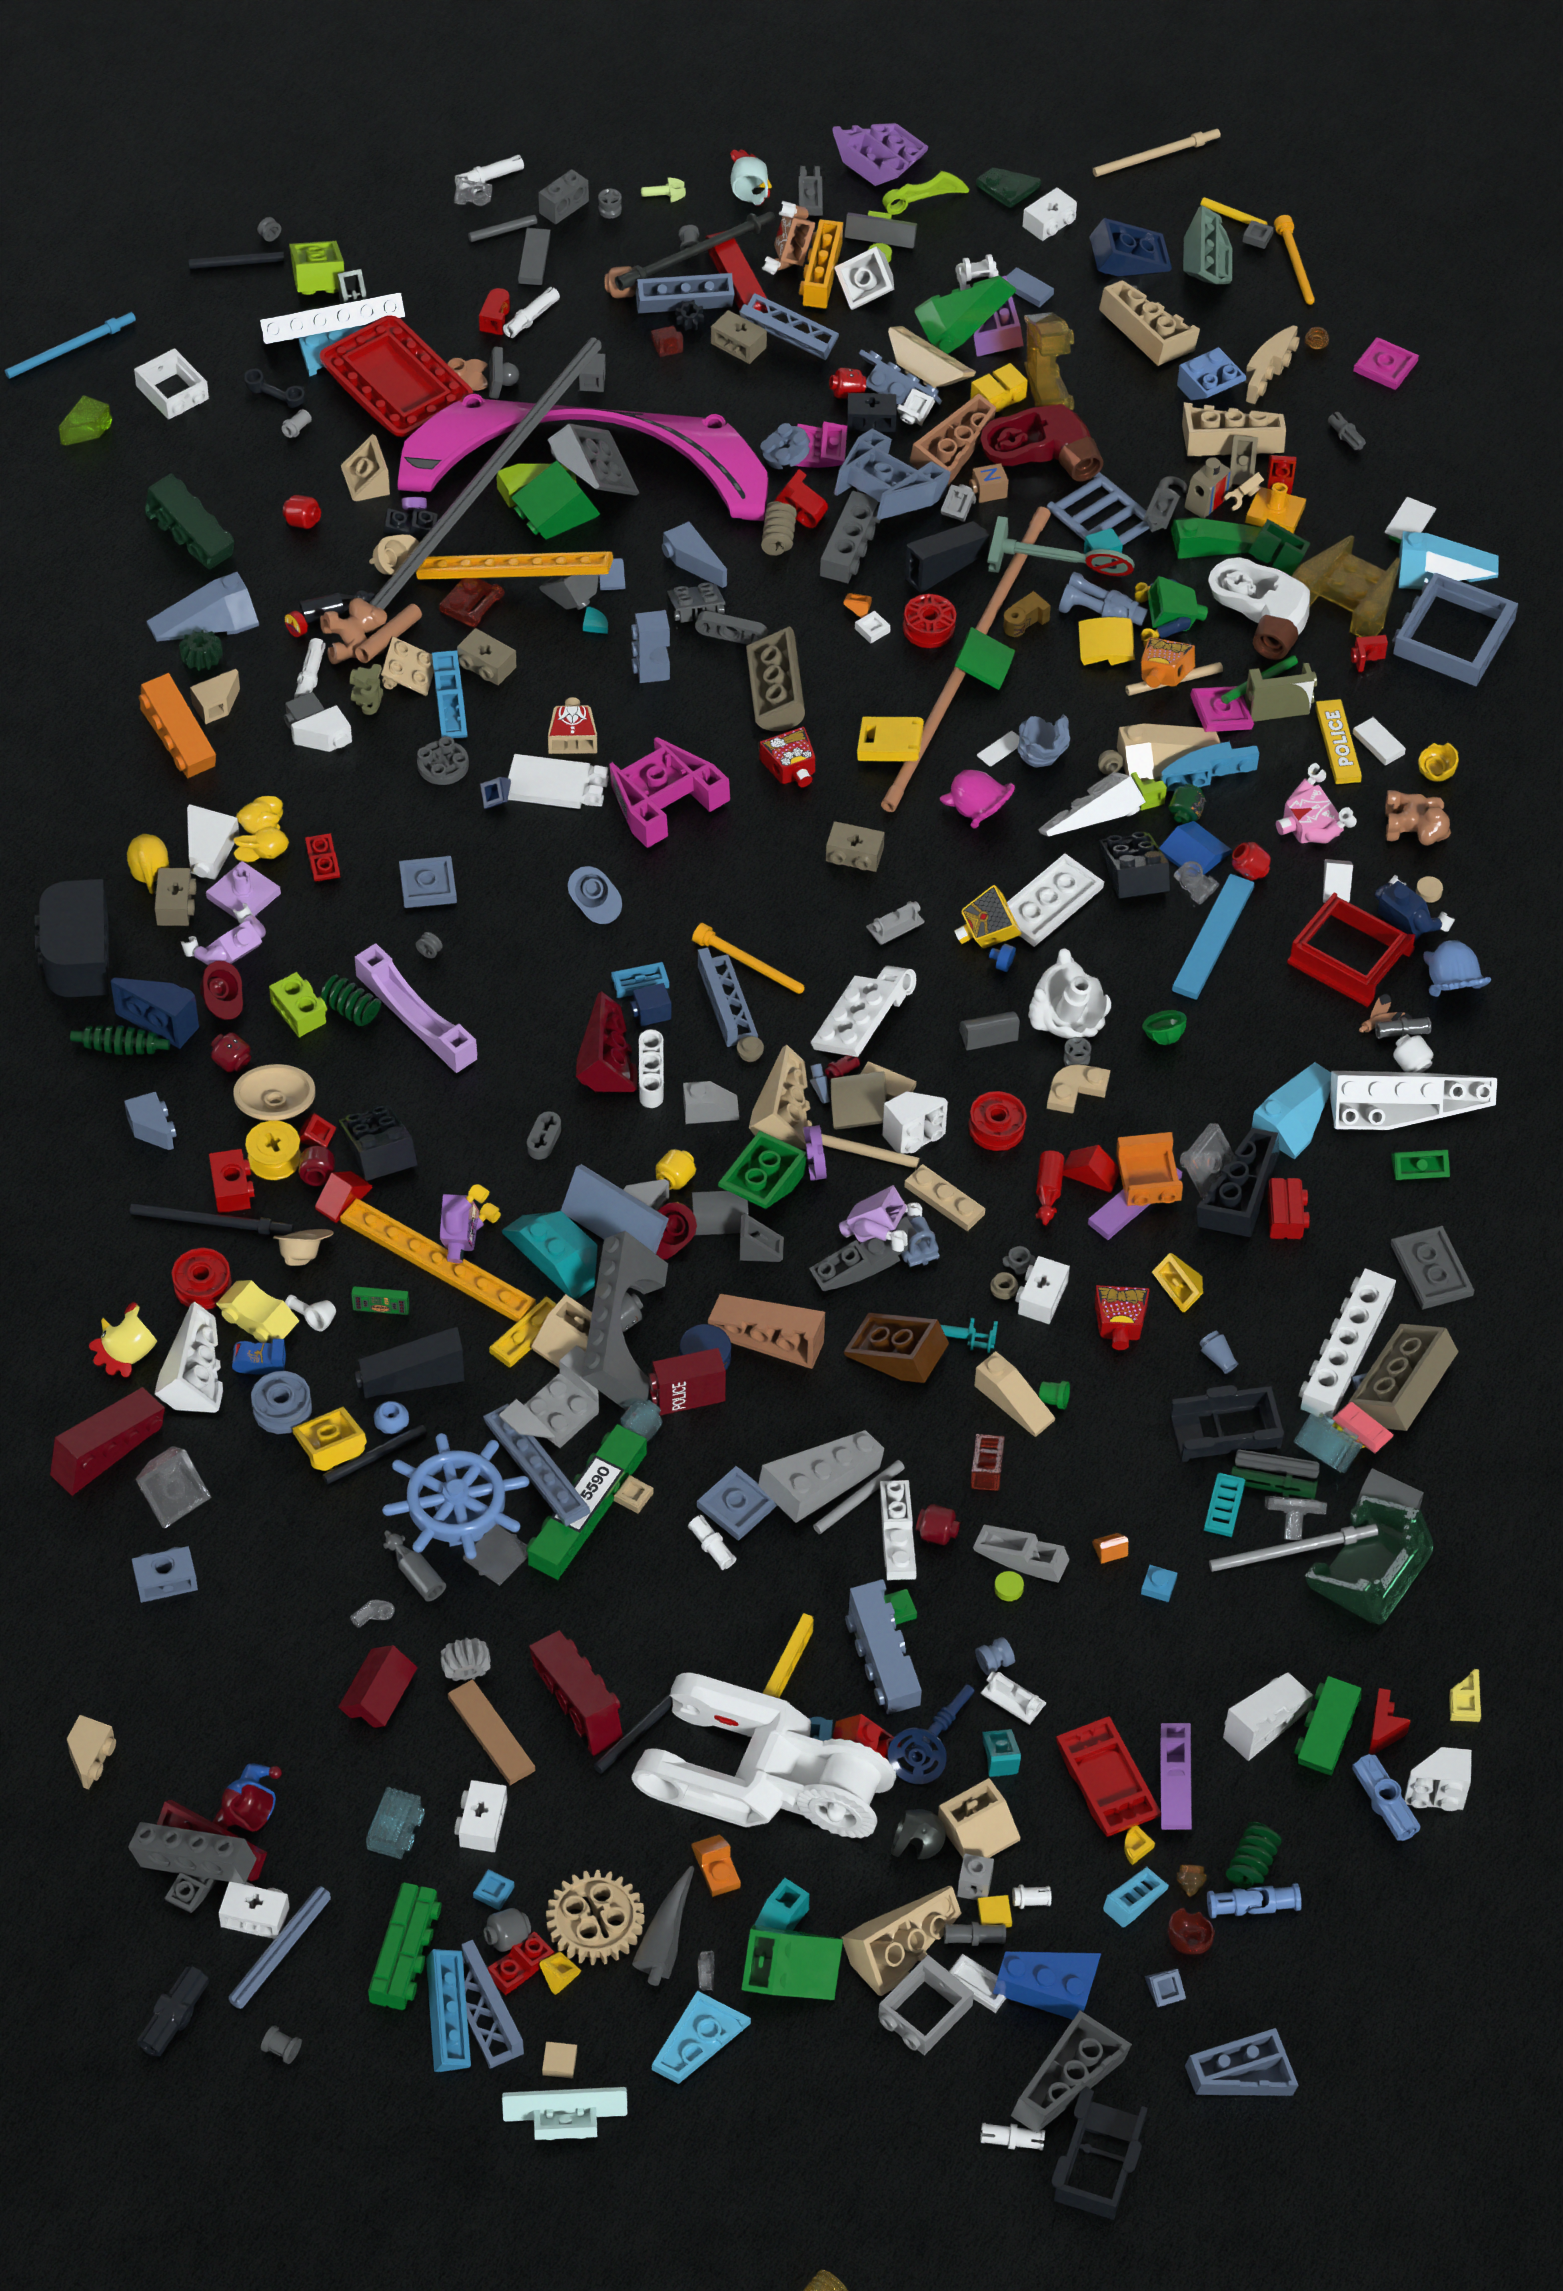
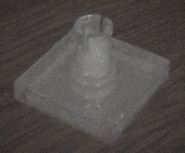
[1180,1123,1235,1200]
[1265,1496,1327,1540]

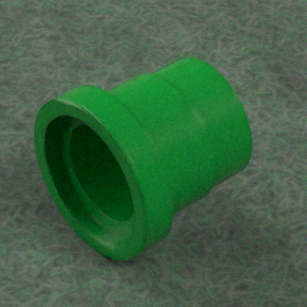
[1039,1381,1070,1409]

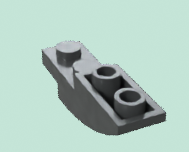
[809,1217,922,1291]

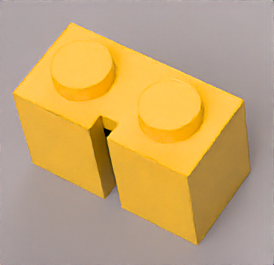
[970,363,1028,412]

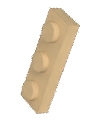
[905,1164,985,1231]

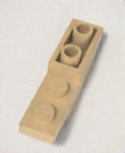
[1245,326,1300,404]

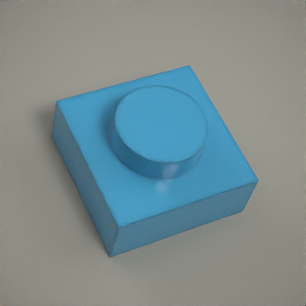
[1141,1565,1177,1602]

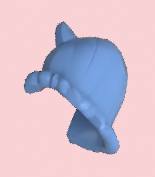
[1424,940,1491,997]

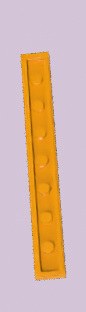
[416,552,613,579]
[340,1198,536,1322]

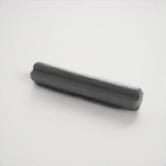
[1235,1450,1319,1479]

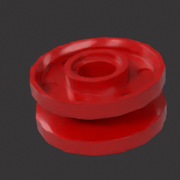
[903,594,956,648]
[968,1091,1027,1151]
[172,1248,232,1310]

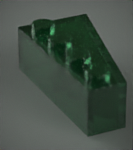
[145,473,234,570]

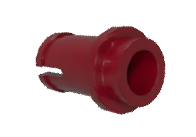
[825,1055,860,1081]

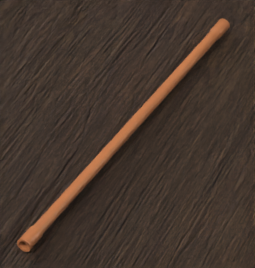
[881,507,1051,812]

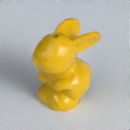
[233,796,289,862]

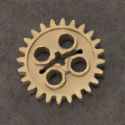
[546,1870,644,1965]

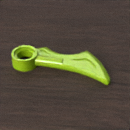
[882,171,969,215]

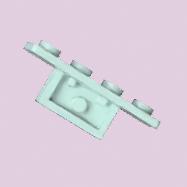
[502,2087,627,2140]

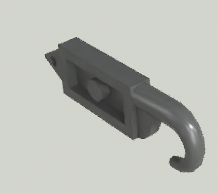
[1143,476,1188,532]

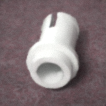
[1012,1885,1051,1909]

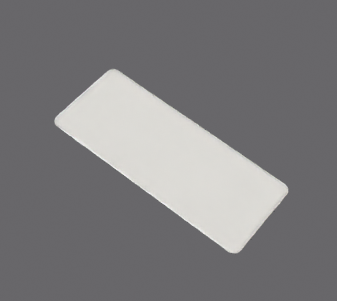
[977,731,1019,766]

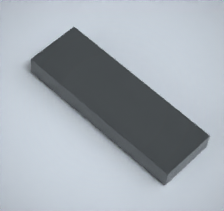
[845,212,917,248]
[518,228,550,285]

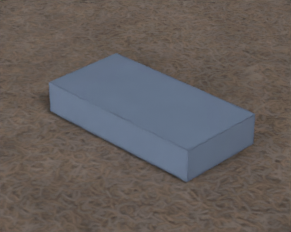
[1006,267,1054,307]

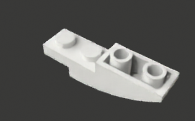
[880,1480,916,1580]

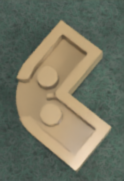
[1047,1065,1110,1113]

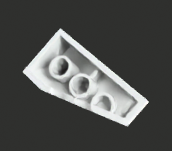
[1038,772,1145,836]
[155,1302,223,1412]

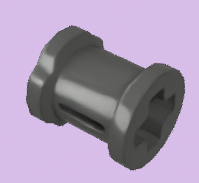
[679,225,700,256]
[261,2025,302,2064]

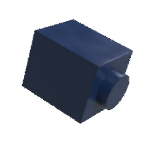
[630,983,671,1026]

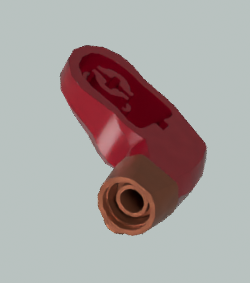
[980,404,1103,481]

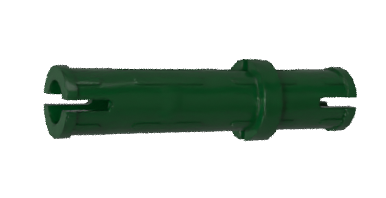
[1231,1466,1318,1500]

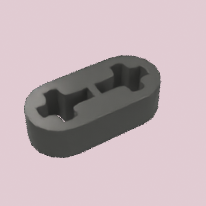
[527,1111,561,1160]

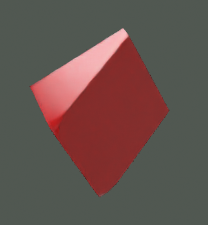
[299,1113,337,1148]

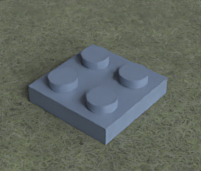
[399,856,457,908]
[697,1466,777,1541]

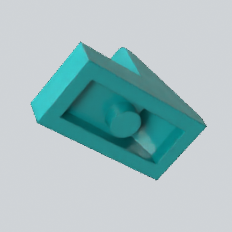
[982,1729,1021,1777]

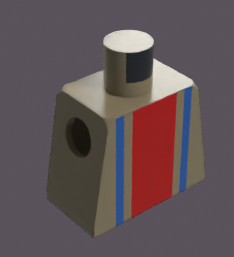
[1185,458,1233,519]

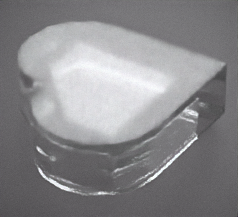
[698,1951,714,1990]

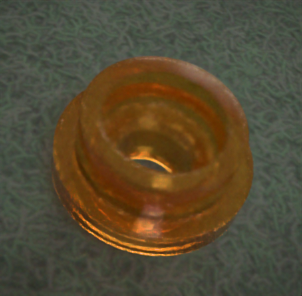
[1305,327,1329,349]

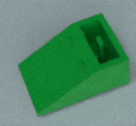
[742,1925,843,2000]

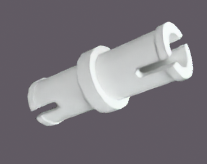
[688,1515,736,1570]
[980,2123,1045,2150]

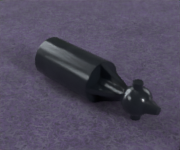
[299,590,375,623]

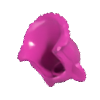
[940,770,1015,829]

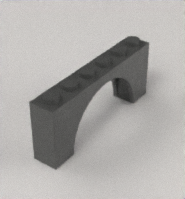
[582,1231,668,1410]

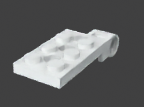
[811,966,916,1057]

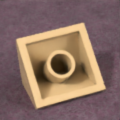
[341,434,390,501]

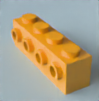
[799,219,843,308]

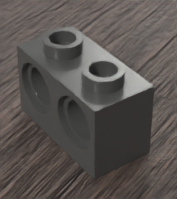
[539,169,589,224]

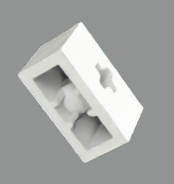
[1023,188,1077,241]
[1015,1256,1070,1324]
[455,1780,507,1852]
[219,1882,289,1939]

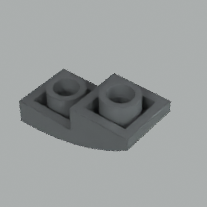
[165,1872,217,1913]

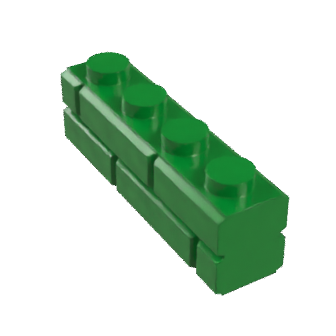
[368,1883,441,2010]

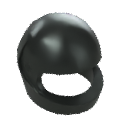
[891,1809,946,1859]

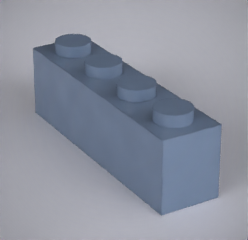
[635,273,734,313]

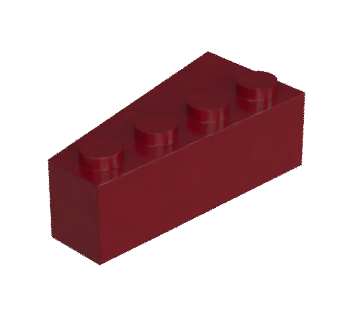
[50,1387,165,1496]
[529,1630,623,1757]

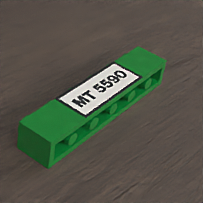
[526,1424,647,1580]

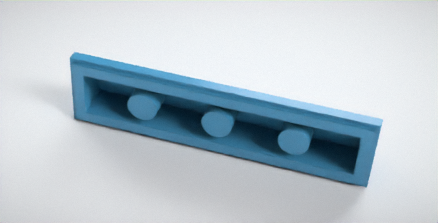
[426,1949,471,2072]

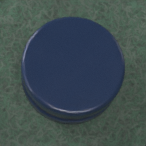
[679,1324,731,1370]

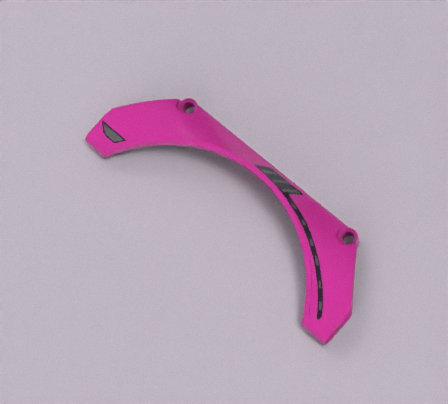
[398,394,769,521]

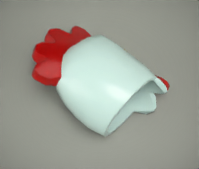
[730,149,772,206]

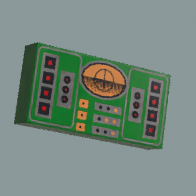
[352,1286,409,1315]

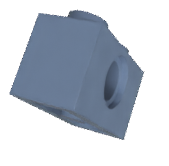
[132,1546,198,1603]

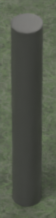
[468,215,537,242]

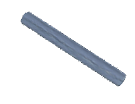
[229,1886,331,2009]

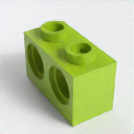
[269,972,327,1037]

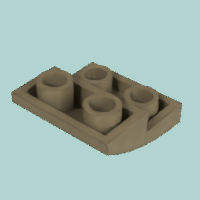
[831,1071,887,1130]

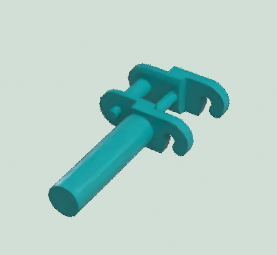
[941,1318,998,1353]

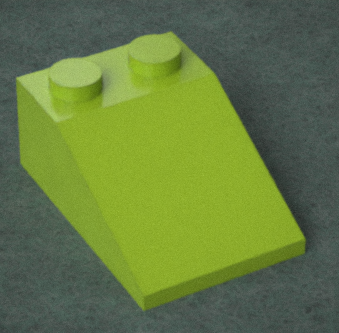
[289,241,344,295]

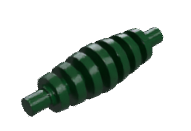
[70,1025,170,1055]

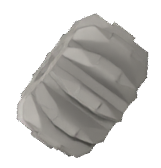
[440,1638,491,1681]

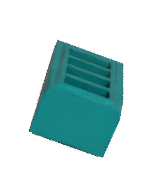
[1204,1473,1245,1537]

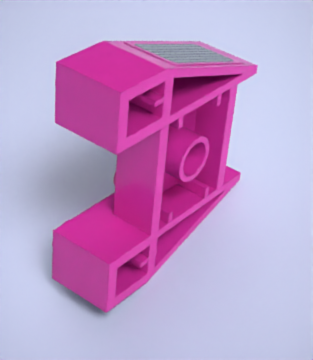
[609,737,730,848]

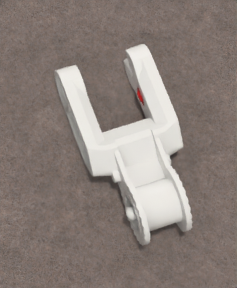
[632,1673,896,1838]

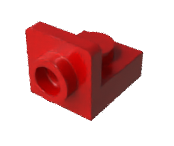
[1351,635,1388,672]

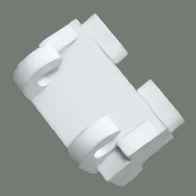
[956,254,998,291]

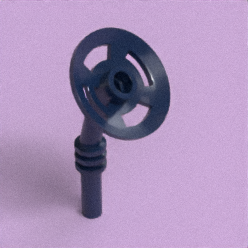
[888,1684,975,1784]

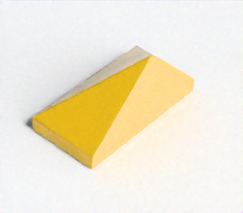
[1152,1253,1203,1312]

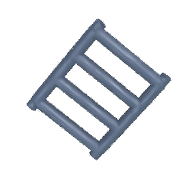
[1047,472,1149,545]

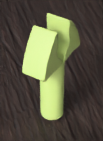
[641,178,686,202]

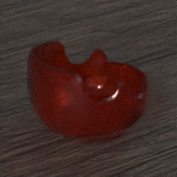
[1168,1908,1215,1955]

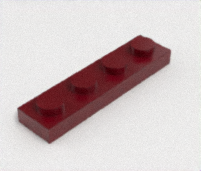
[157,1800,267,1881]

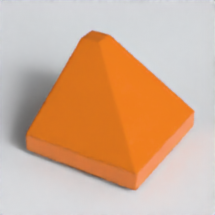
[844,593,872,618]

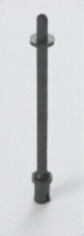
[615,212,775,291]

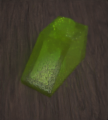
[59,396,112,445]

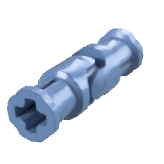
[1207,1883,1301,1918]

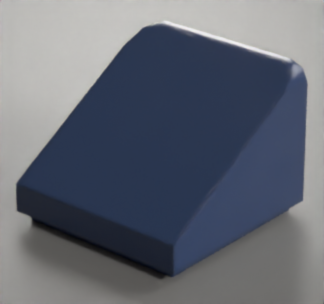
[480,777,511,809]

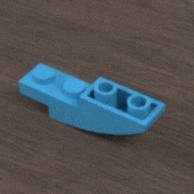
[1160,742,1259,791]

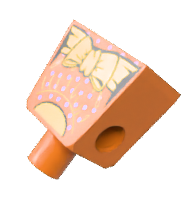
[1141,637,1195,688]

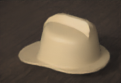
[369,534,419,575]
[274,1229,334,1266]

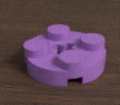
[803,1125,827,1181]

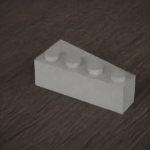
[758,1430,884,1523]

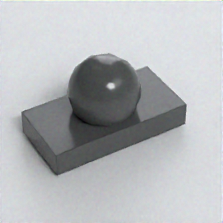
[489,347,519,399]

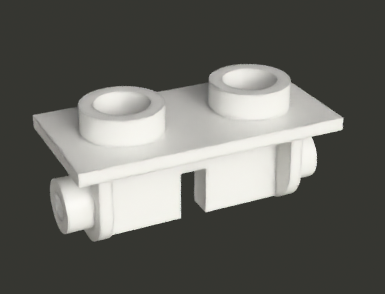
[981,1671,1046,1725]

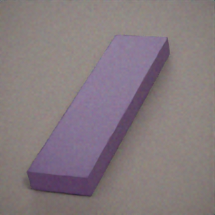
[1088,1168,1182,1240]

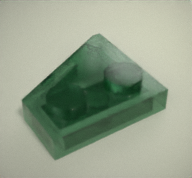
[976,167,1041,208]

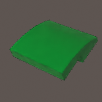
[955,627,1015,690]

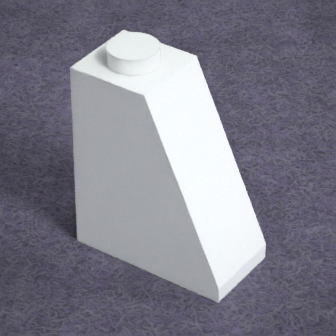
[187,804,239,880]

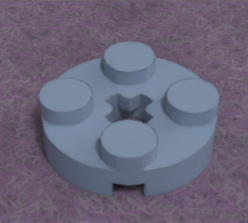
[760,423,810,469]

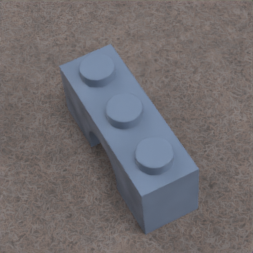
[631,610,670,683]

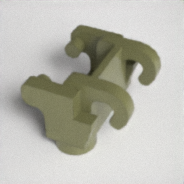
[350,664,383,715]

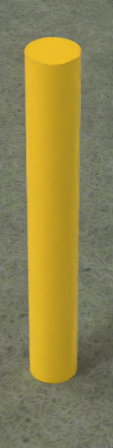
[1201,197,1267,225]

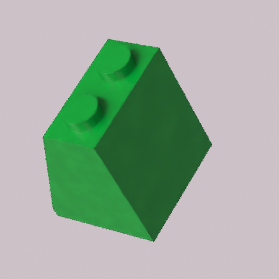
[511,460,600,540]

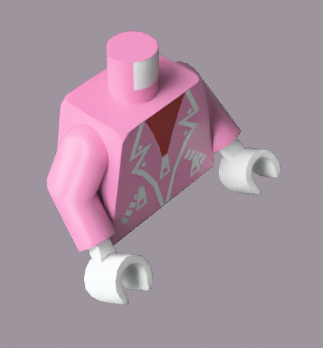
[1276,763,1356,843]

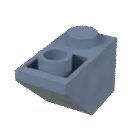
[124,1092,176,1150]

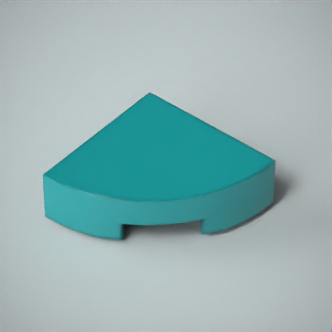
[583,607,608,634]

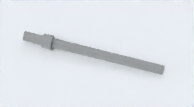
[1209,1524,1378,1572]

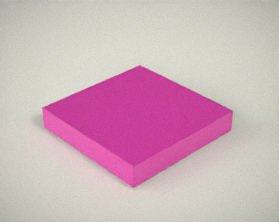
[1354,337,1419,390]
[1190,686,1254,732]

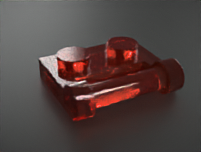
[439,578,505,627]

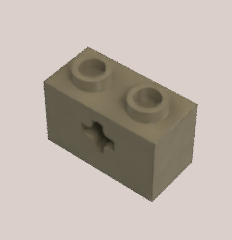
[711,310,767,364]
[457,628,516,685]
[826,821,885,872]
[155,868,196,926]

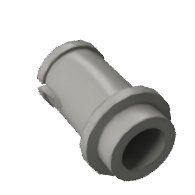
[282,409,311,438]

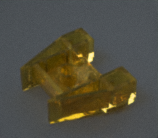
[1024,312,1074,410]
[1291,535,1400,637]

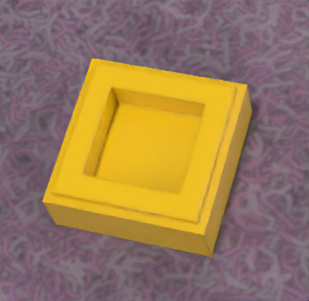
[978,1895,1012,1928]

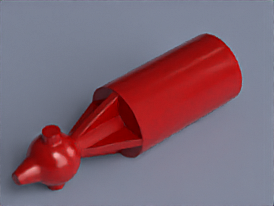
[1036,1151,1064,1225]

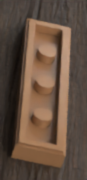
[448,1679,535,1785]

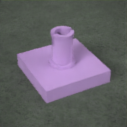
[206,861,281,920]

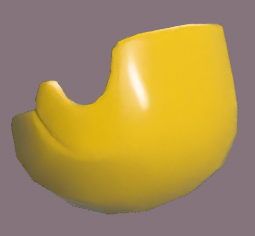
[1418,743,1459,781]

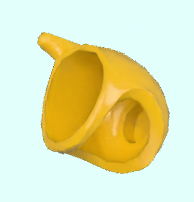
[127,834,169,894]

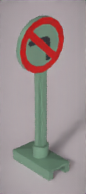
[988,516,1135,576]

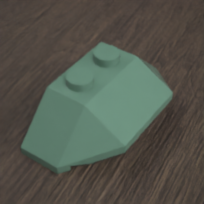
[1183,205,1232,284]

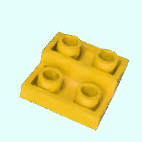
[1079,617,1135,665]

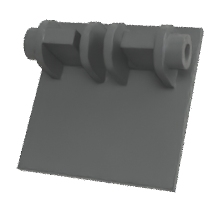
[667,583,725,623]

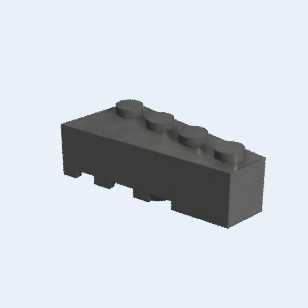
[1011,2011,1132,2133]

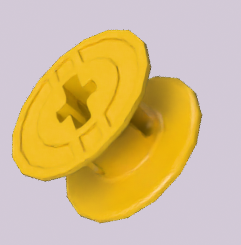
[245,1121,301,1180]

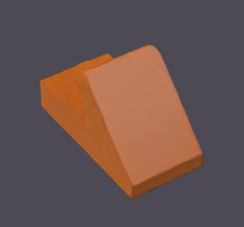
[692,1835,741,1897]

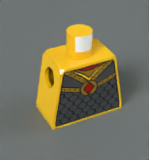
[954,885,1022,948]

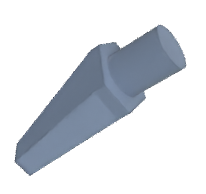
[810,1064,830,1103]

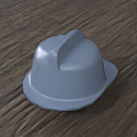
[568,866,622,924]

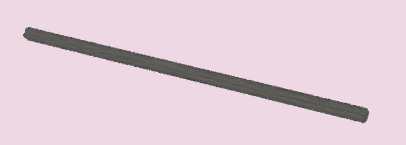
[369,337,602,610]

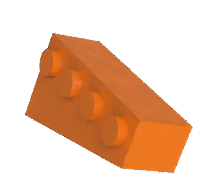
[139,673,216,778]

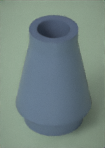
[1199,1331,1238,1373]

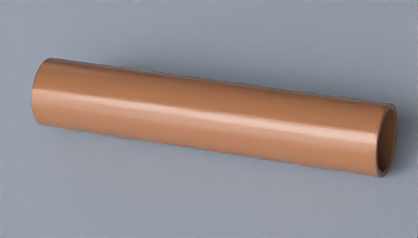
[355,604,422,663]

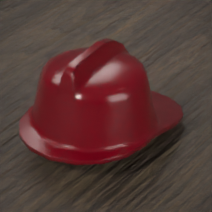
[200,961,243,1019]
[656,1202,697,1259]

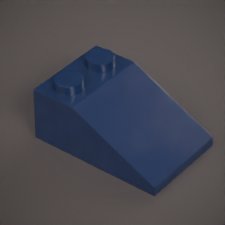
[1089,218,1172,276]
[111,978,199,1049]

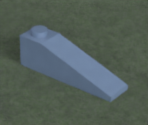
[147,572,259,641]

